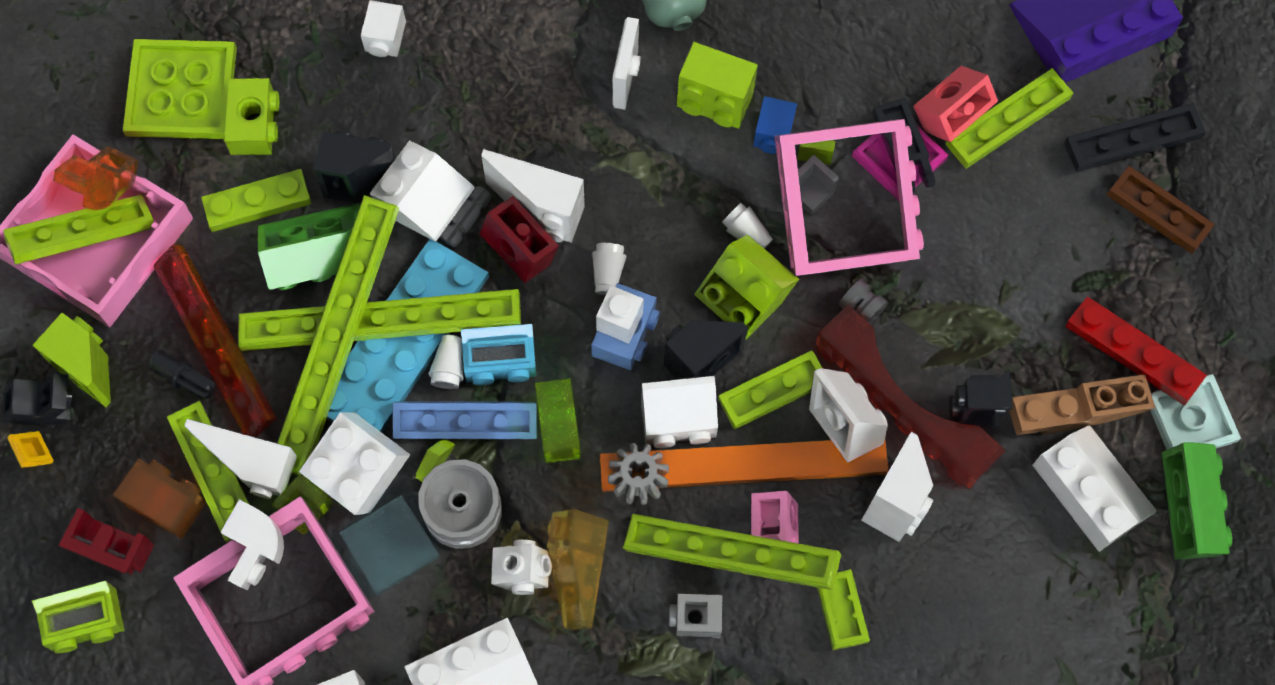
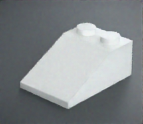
[481,149,585,243]

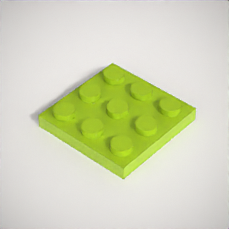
[123,39,237,139]

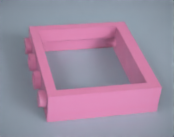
[774,119,924,276]
[173,496,375,685]

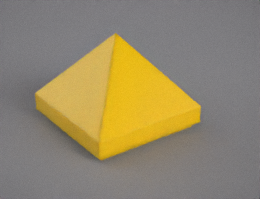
[7,431,54,468]

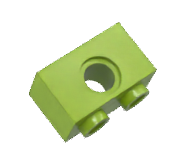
[224,78,280,155]

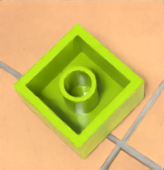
[677,42,758,129]

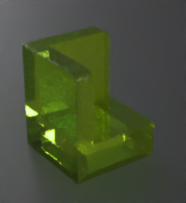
[272,474,333,535]

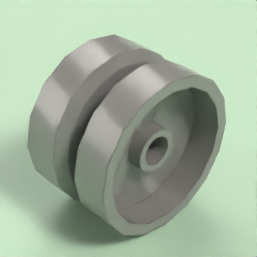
[418,459,502,549]

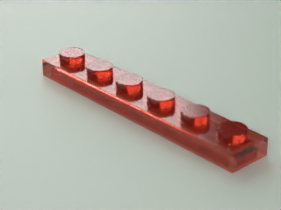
[153,245,277,438]

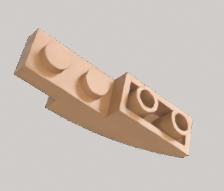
[1009,374,1155,435]

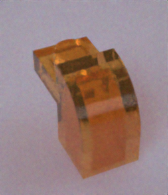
[53,146,138,210]

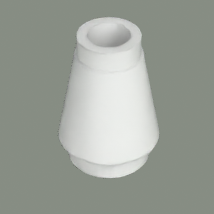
[722,203,773,249]
[592,243,626,295]
[428,335,464,390]

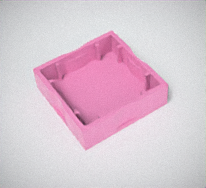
[0,134,193,327]

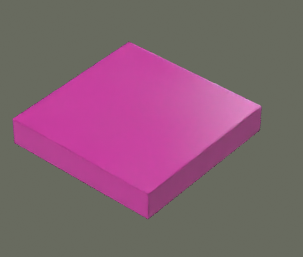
[852,125,949,201]

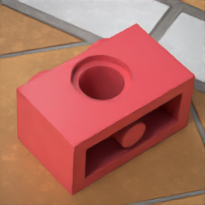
[913,66,998,142]

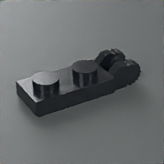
[872,98,936,192]

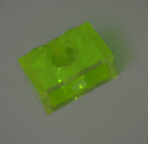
[535,378,581,463]

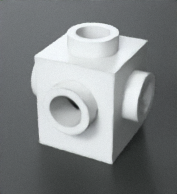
[491,540,552,595]

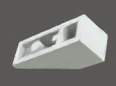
[184,419,297,499]

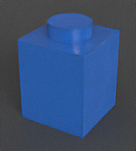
[753,96,797,154]

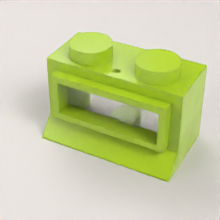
[32,581,125,653]

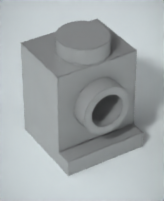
[669,594,722,638]

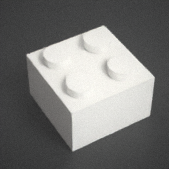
[299,412,410,515]

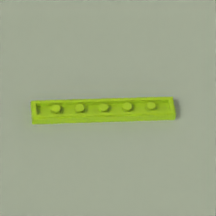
[623,514,841,590]

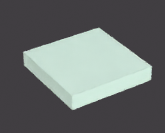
[1150,374,1241,450]

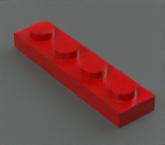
[1066,296,1207,406]

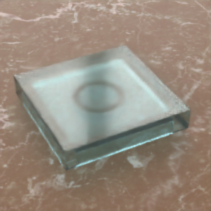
[339,495,440,596]

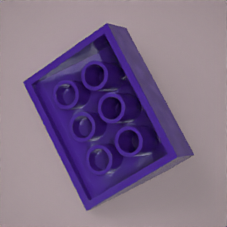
[1009,0,1183,83]

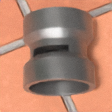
[839,279,888,328]

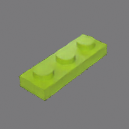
[201,169,312,232]
[718,350,822,430]

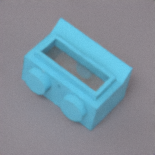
[461,324,537,385]

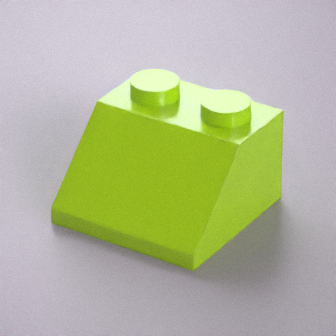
[33,313,111,408]

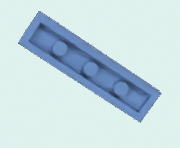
[393,401,537,439]

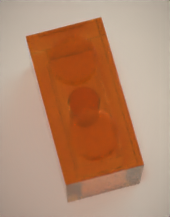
[113,458,206,540]

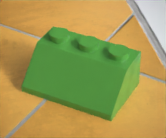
[258,203,360,290]
[1161,442,1232,560]

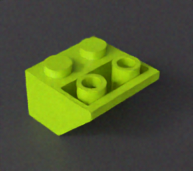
[694,235,799,339]

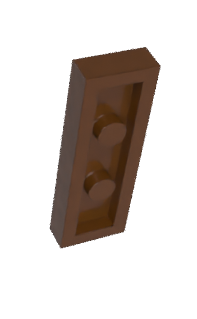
[1107,166,1215,254]

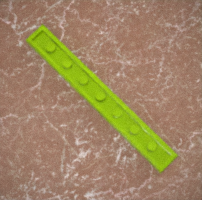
[277,196,400,477]
[238,289,521,351]

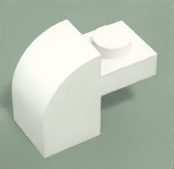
[220,500,284,590]

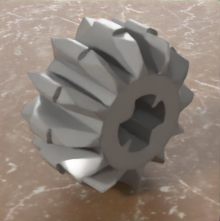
[608,443,669,505]

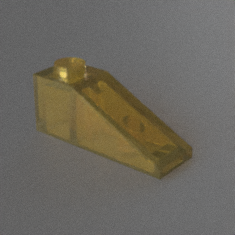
[547,509,609,630]

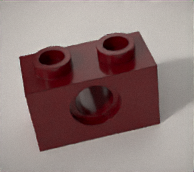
[479,196,559,283]

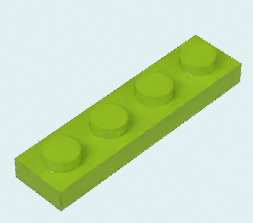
[945,68,1073,169]
[3,194,154,265]
[167,401,250,543]

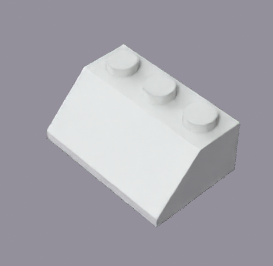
[1032,425,1157,552]
[861,432,934,542]
[404,617,538,685]

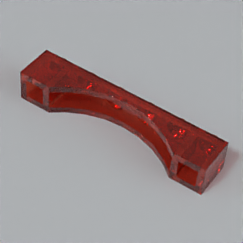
[815,305,1005,489]

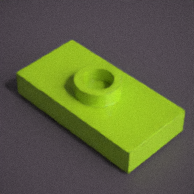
[817,569,870,651]

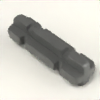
[441,186,491,248]

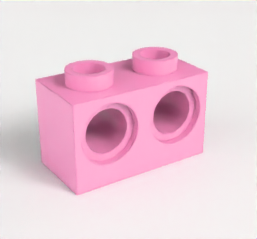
[751,491,799,544]

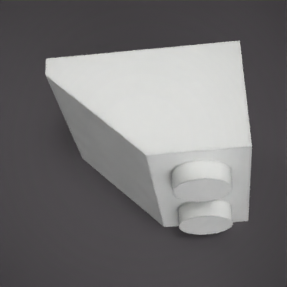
[370,140,474,242]
[809,368,888,463]
[641,376,718,448]

